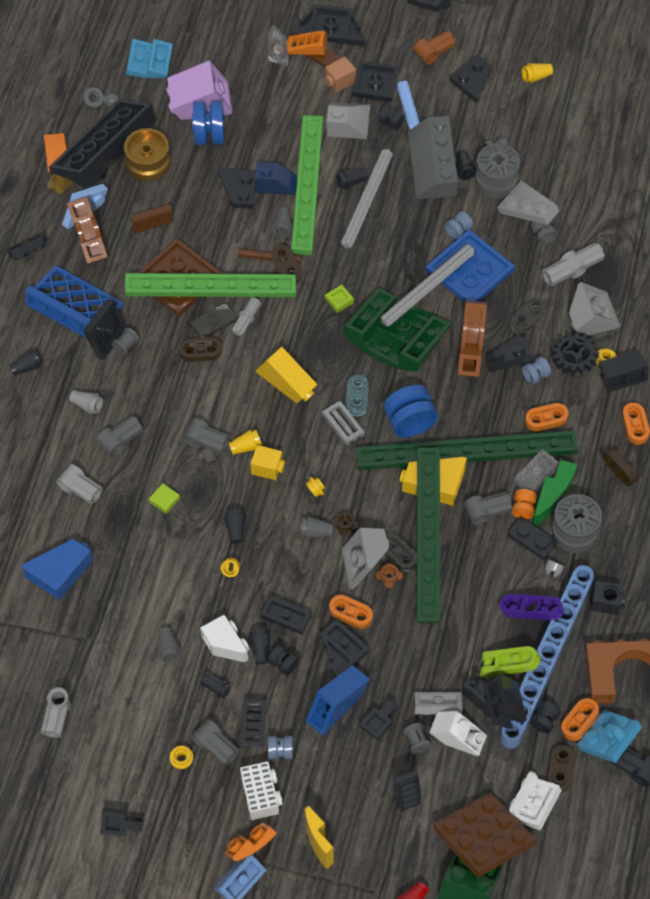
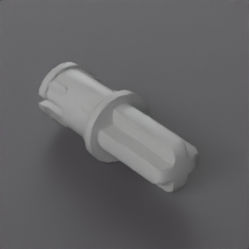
[232,297,262,336]

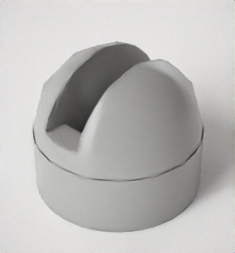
[545,559,565,578]

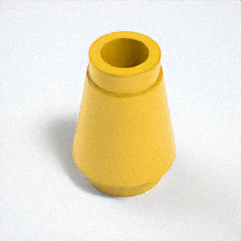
[522,63,553,83]
[229,430,263,455]

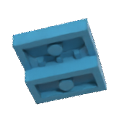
[126,39,173,78]

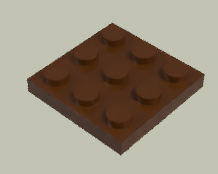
[138,238,222,317]
[433,792,536,878]

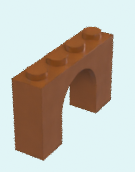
[585,639,650,704]

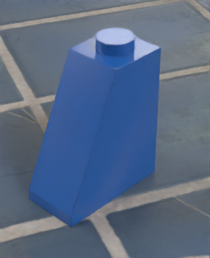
[21,539,93,600]
[306,665,370,735]

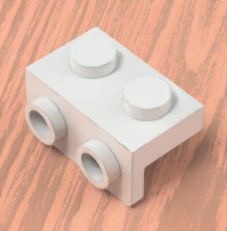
[509,771,562,830]

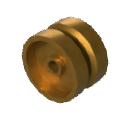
[124,128,171,182]

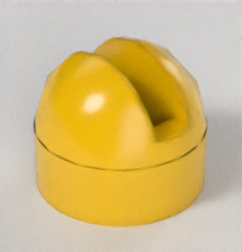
[221,558,240,577]

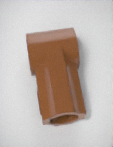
[413,31,455,65]

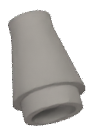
[69,390,103,414]

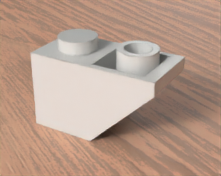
[200,615,249,662]
[429,711,487,756]

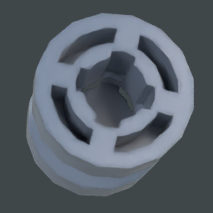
[444,211,474,240]
[522,356,552,385]
[268,736,293,759]

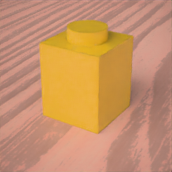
[250,445,286,481]

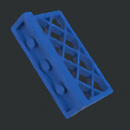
[25,265,124,338]

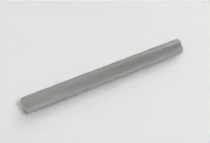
[341,149,393,249]
[381,244,474,326]

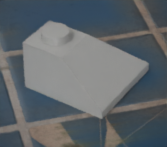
[327,102,370,139]
[569,282,620,335]
[342,528,389,589]

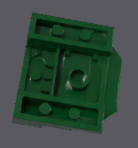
[344,288,451,371]

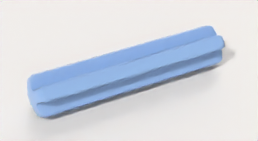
[397,80,419,130]

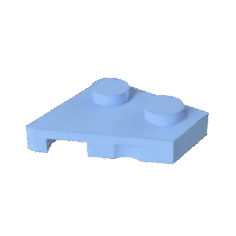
[62,184,108,229]

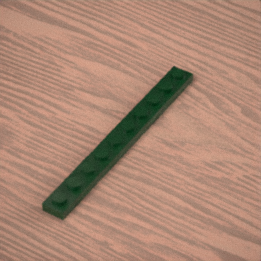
[356,431,578,471]

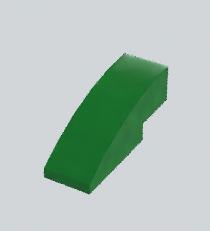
[533,460,577,525]

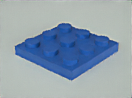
[425,230,515,304]

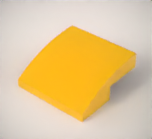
[305,806,334,869]

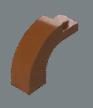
[458,300,487,377]

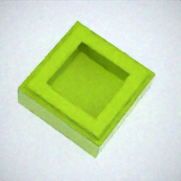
[325,285,354,313]
[149,483,180,514]

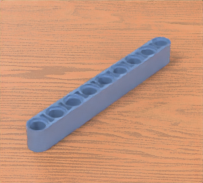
[500,565,594,749]

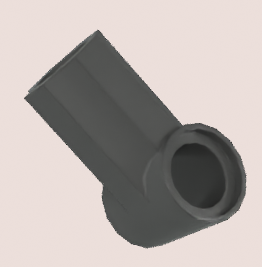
[97,416,143,457]
[182,418,230,454]
[464,492,512,525]
[191,719,239,766]

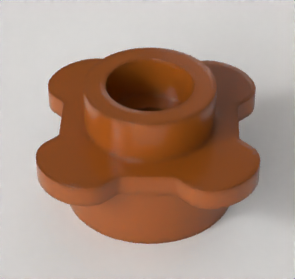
[376,563,403,588]

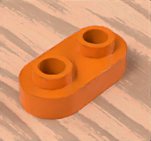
[525,403,569,431]
[622,403,650,445]
[329,595,373,629]
[561,698,600,741]

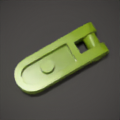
[480,646,541,678]

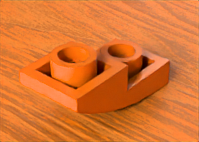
[44,133,66,173]
[224,823,276,861]

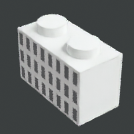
[240,762,282,820]

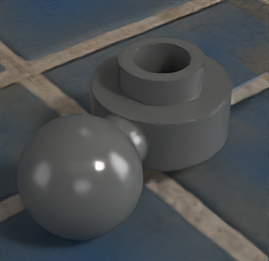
[83,87,120,109]

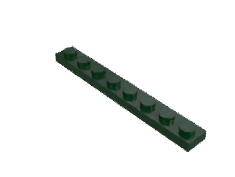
[417,448,440,624]

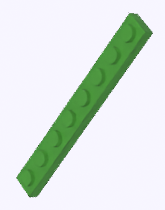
[291,115,323,255]
[125,273,296,297]

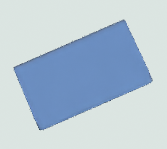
[213,855,267,899]

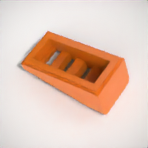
[285,31,328,55]

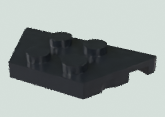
[290,4,366,46]

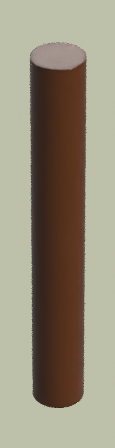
[238,249,301,264]

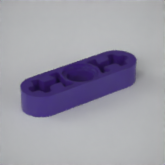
[499,594,565,620]

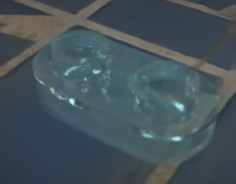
[346,375,369,416]

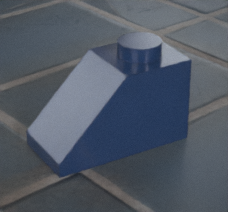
[255,162,298,195]

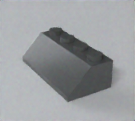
[408,116,458,199]

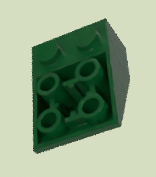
[438,854,505,899]

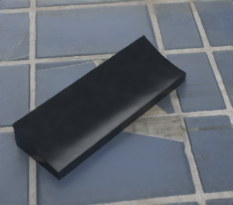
[49,99,156,189]

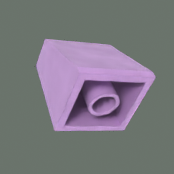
[167,60,233,120]

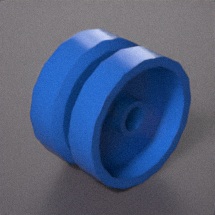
[192,100,224,146]
[383,385,439,438]

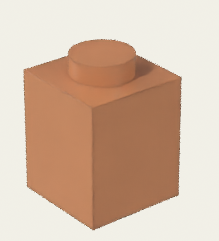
[324,57,356,93]

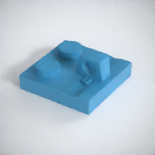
[577,710,642,763]

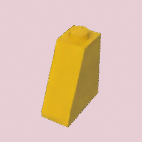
[255,346,317,403]
[399,457,467,506]

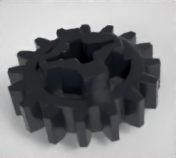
[552,332,599,376]

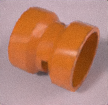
[512,489,537,519]

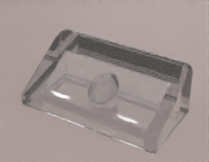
[268,25,288,66]
[514,449,559,492]

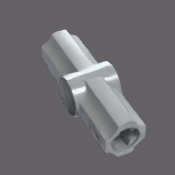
[542,243,605,286]

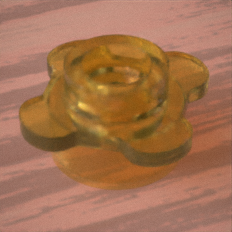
[47,174,72,194]

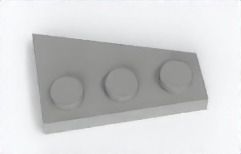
[497,181,559,225]

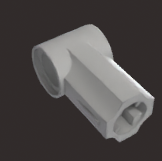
[56,464,103,504]
[41,688,71,738]

